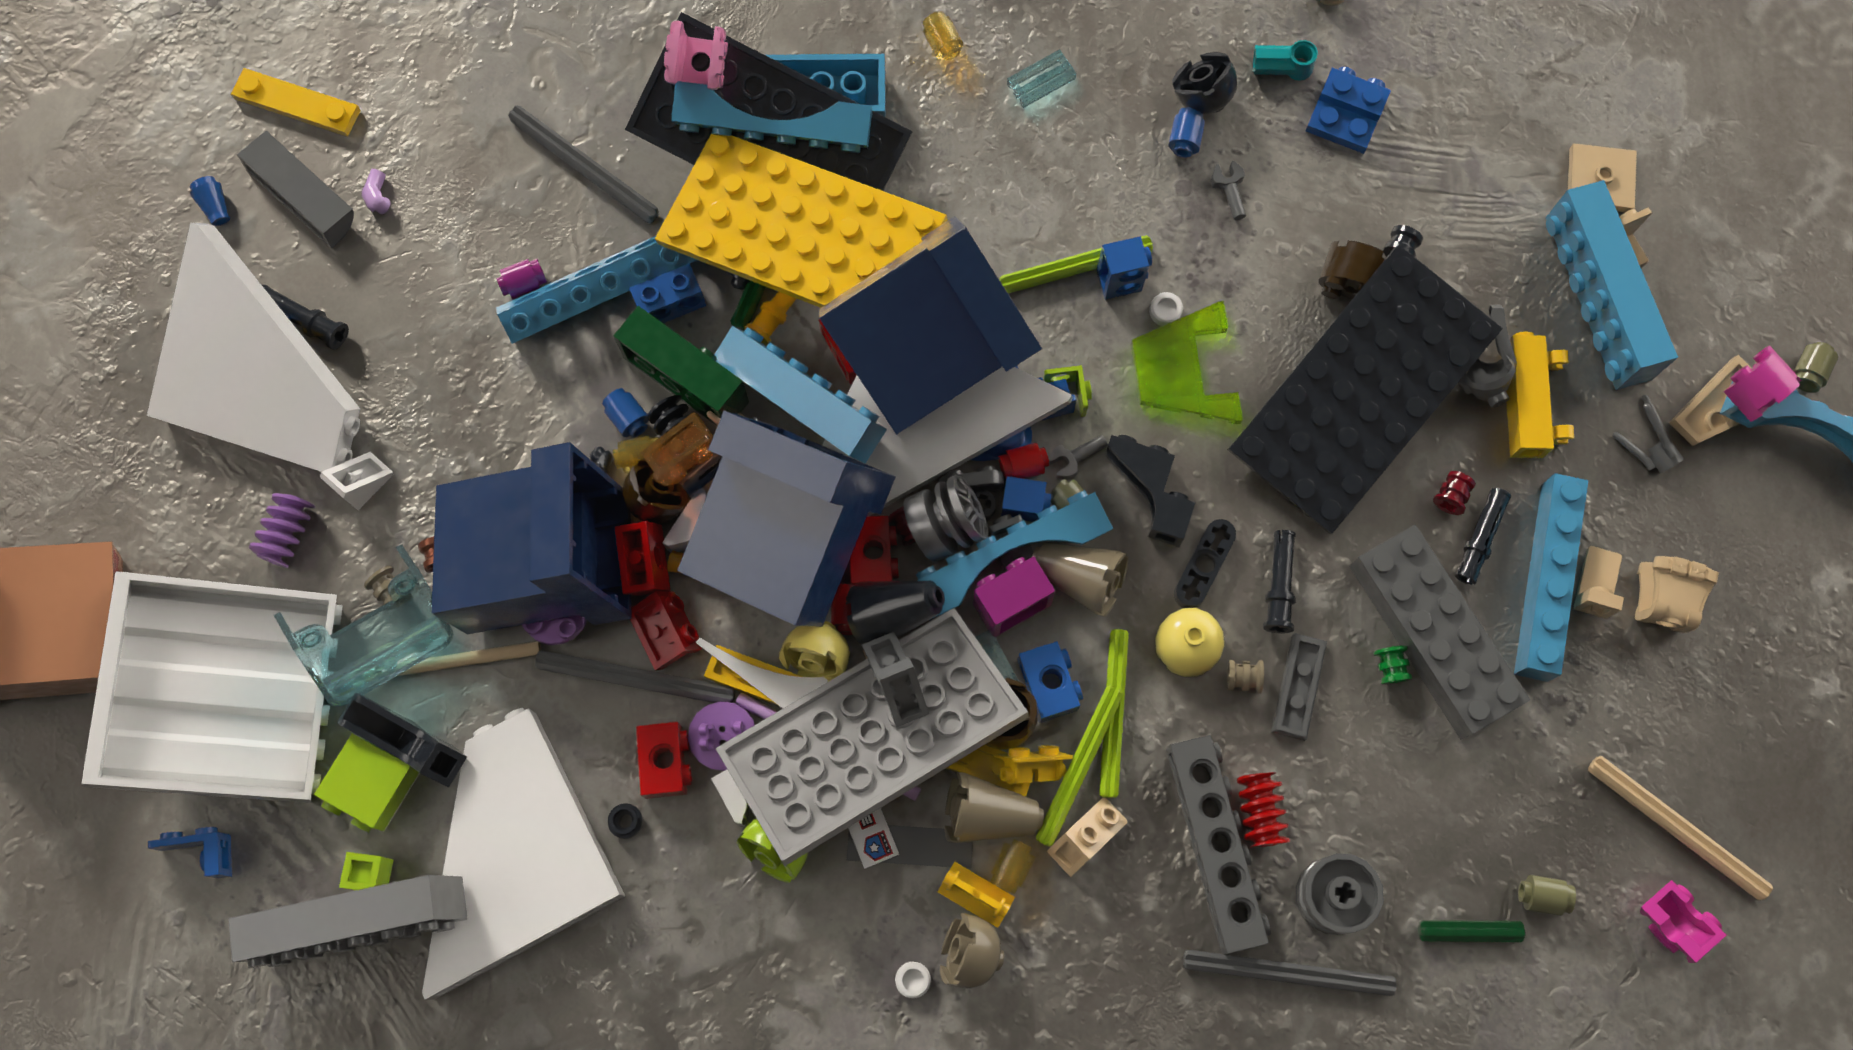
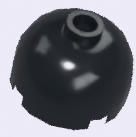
[1172,52,1237,114]

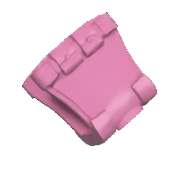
[664,21,728,90]

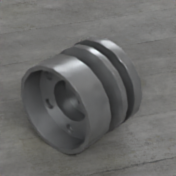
[904,475,989,562]

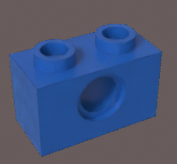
[1017,641,1083,724]

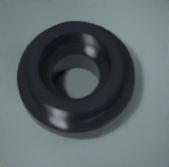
[608,803,643,839]

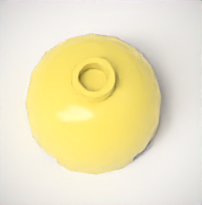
[1155,608,1224,677]
[779,621,850,682]

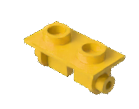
[995,745,1073,784]
[937,861,1015,928]

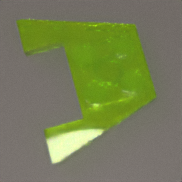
[1131,301,1243,424]

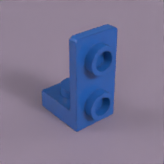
[148,827,232,879]

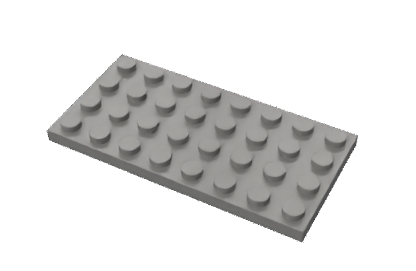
[715,608,1029,866]

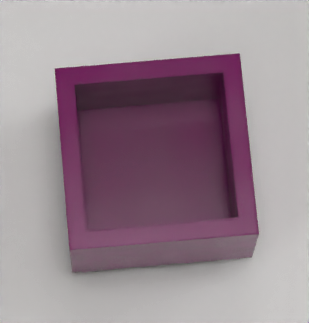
[973,556,1055,639]

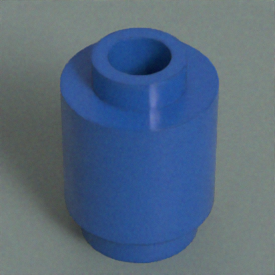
[1168,107,1205,158]
[602,388,649,438]

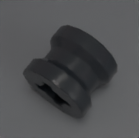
[1383,225,1423,257]

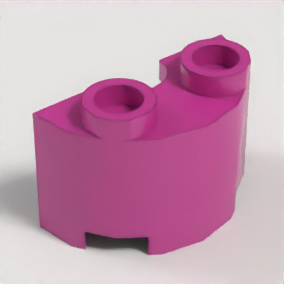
[1723,345,1801,422]
[1640,880,1727,963]

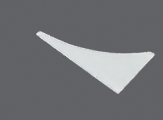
[696,638,828,708]

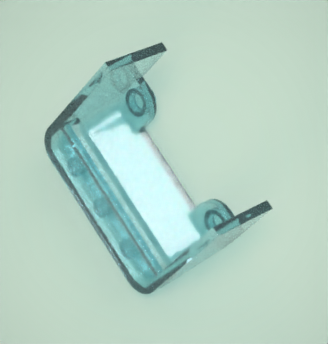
[274,544,454,706]

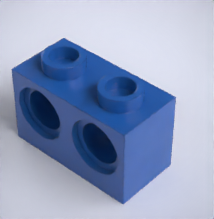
[1097,236,1152,300]
[629,263,706,323]

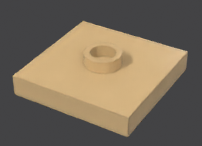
[1568,143,1637,212]

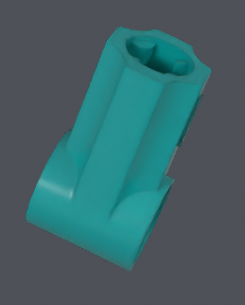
[1253,40,1318,81]

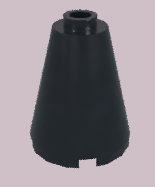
[846,581,945,645]

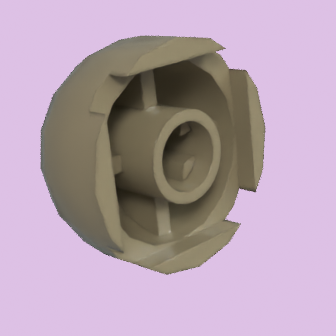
[940,913,1004,988]

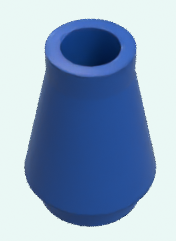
[190,176,230,226]

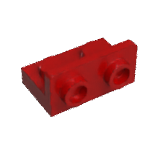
[630,591,702,670]

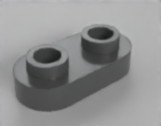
[938,466,1005,492]

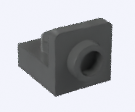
[988,514,1033,571]

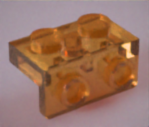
[641,412,713,486]

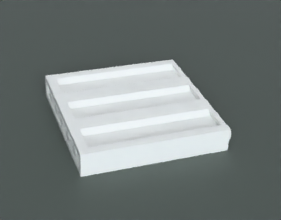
[81,571,343,803]

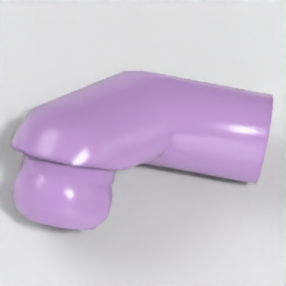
[362,169,390,214]

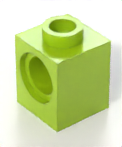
[339,852,394,891]

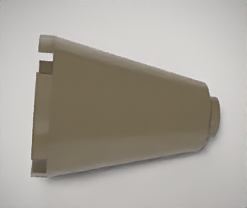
[1032,542,1129,617]
[944,772,1044,843]

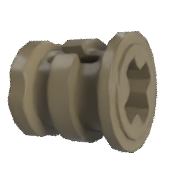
[364,565,410,611]
[1227,660,1264,694]

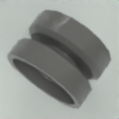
[1296,853,1384,935]

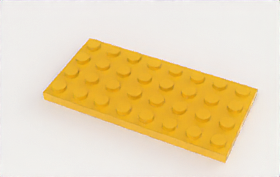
[655,133,948,308]

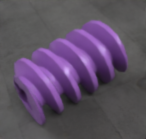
[249,493,315,568]

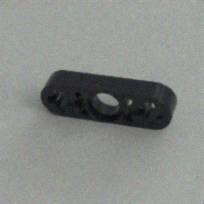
[1174,519,1236,608]

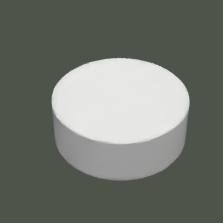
[1149,292,1183,327]
[895,962,931,998]

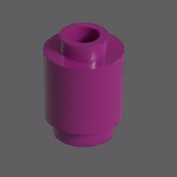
[496,259,547,300]

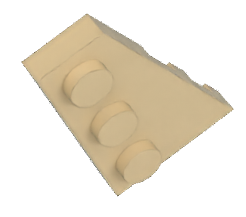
[1669,355,1752,446]

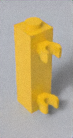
[1506,331,1574,458]

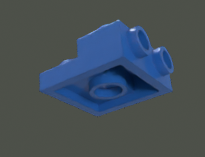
[1305,67,1391,154]

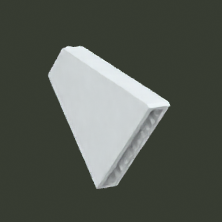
[147,223,360,472]
[823,367,1073,517]
[422,708,625,1000]

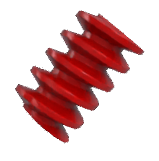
[1237,772,1290,847]

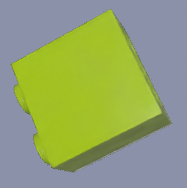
[314,733,420,833]

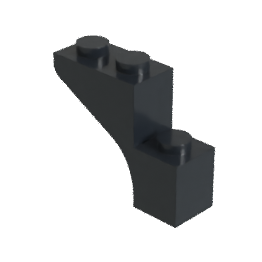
[1106,435,1196,547]
[337,692,467,788]

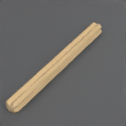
[1588,756,1773,900]

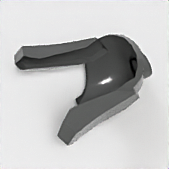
[1458,305,1517,408]

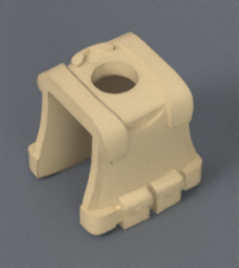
[1635,556,1719,633]

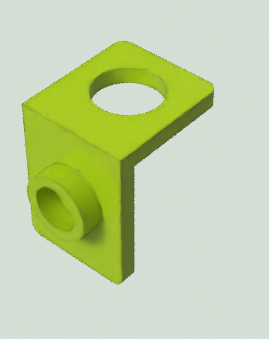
[1043,365,1092,417]

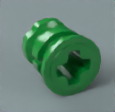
[1373,645,1413,685]

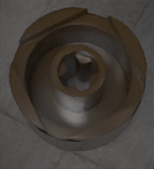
[1319,240,1385,299]

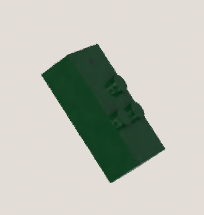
[613,306,749,427]

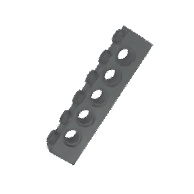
[1166,735,1271,954]

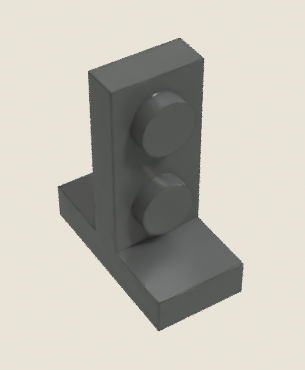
[862,632,929,727]

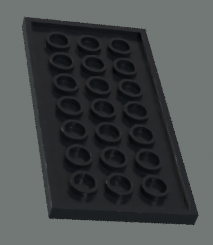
[625,12,913,191]
[1227,244,1503,534]

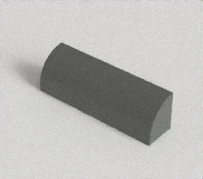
[237,131,354,249]

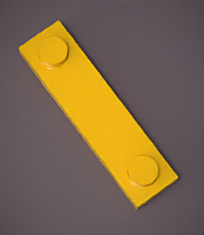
[231,68,361,137]

